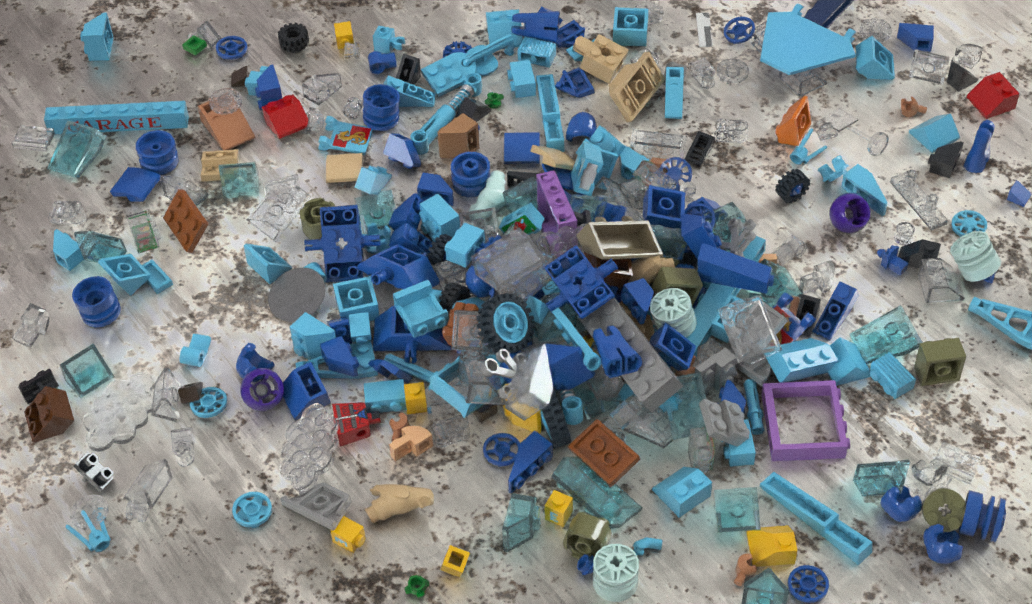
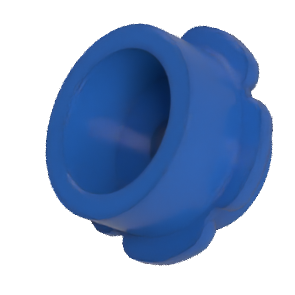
[577,554,594,575]

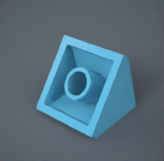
[909,114,960,153]
[244,243,293,284]
[98,253,151,296]
[828,337,871,386]

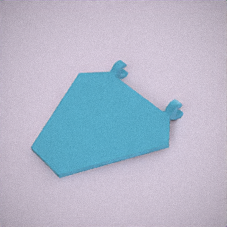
[760,4,856,75]

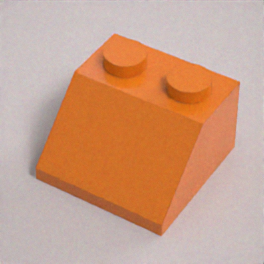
[775,96,811,146]

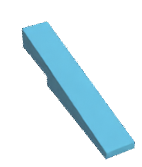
[536,74,565,152]
[760,472,872,565]

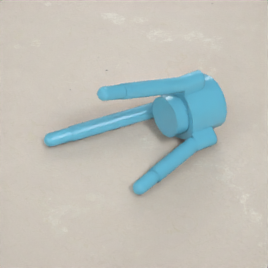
[790,128,827,165]
[66,510,111,552]

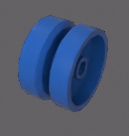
[136,130,179,175]
[451,152,490,198]

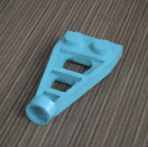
[968,297,1032,350]
[552,307,601,371]
[295,341,378,379]

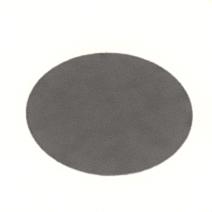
[268,268,325,322]

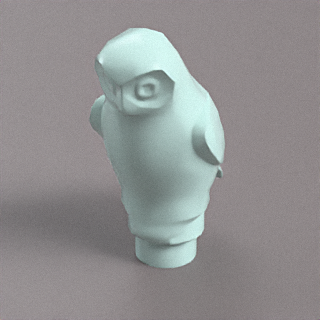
[469,171,517,221]

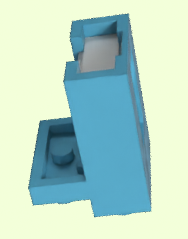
[571,141,618,196]

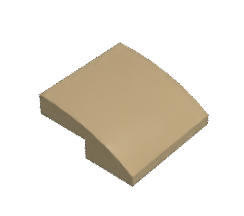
[530,145,575,170]
[200,149,239,182]
[326,153,363,183]

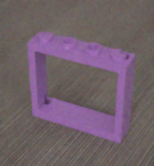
[536,170,577,260]
[761,380,850,461]

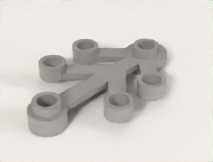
[720,218,756,258]
[480,349,549,403]

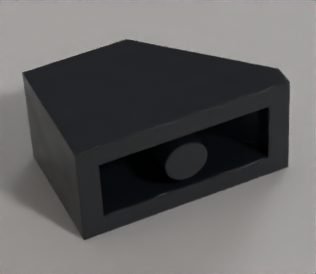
[928,141,964,179]
[898,239,941,272]

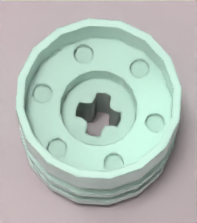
[950,231,1001,282]
[650,288,697,338]
[593,544,639,602]

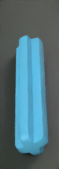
[384,354,433,384]

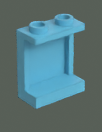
[393,280,449,338]

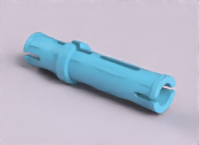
[743,379,765,435]

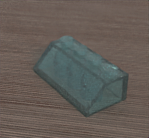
[551,457,643,529]

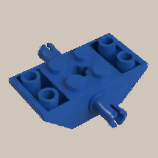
[304,205,381,283]
[357,244,440,289]
[544,245,618,319]
[373,306,451,364]

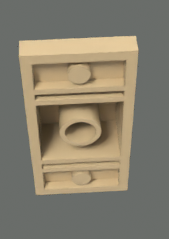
[608,52,665,122]

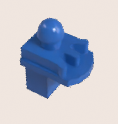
[877,245,908,276]

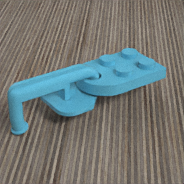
[421,34,514,98]

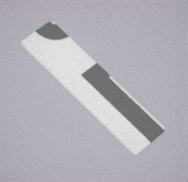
[696,13,713,47]

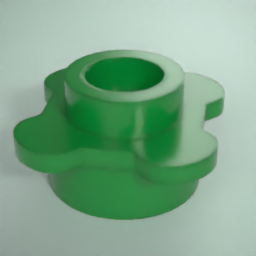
[485,92,504,109]
[405,575,429,598]

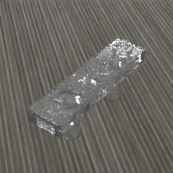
[890,170,948,231]

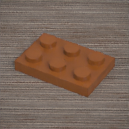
[163,189,209,253]
[568,419,641,488]

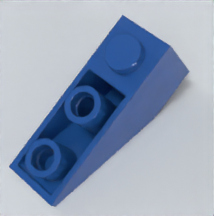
[812,281,859,340]
[508,430,553,493]

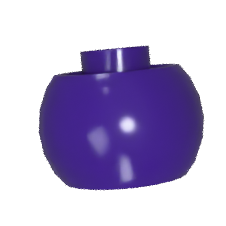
[829,193,871,234]
[240,368,284,412]

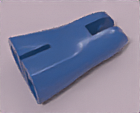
[511,11,560,44]
[963,120,995,173]
[593,326,643,378]

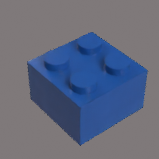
[642,185,685,235]

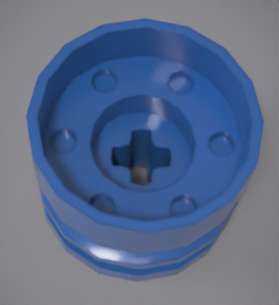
[363,84,400,131]
[72,276,121,328]
[959,490,1006,543]

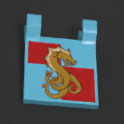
[318,116,373,155]

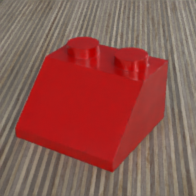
[967,72,1020,119]
[262,94,311,139]

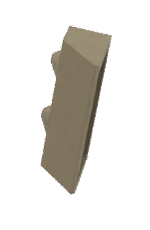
[577,216,663,259]

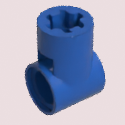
[368,51,397,74]

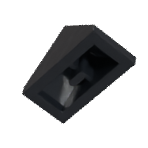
[396,53,421,85]
[947,62,979,92]
[455,97,491,122]
[796,294,821,337]

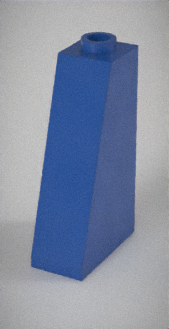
[697,243,774,294]

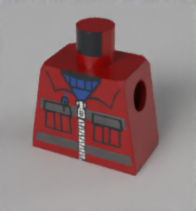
[332,402,381,446]

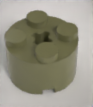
[300,198,335,240]
[922,488,966,532]
[563,512,612,560]

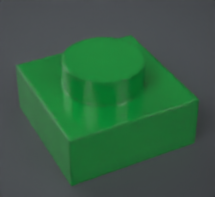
[182,35,207,56]

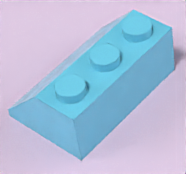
[762,338,838,383]

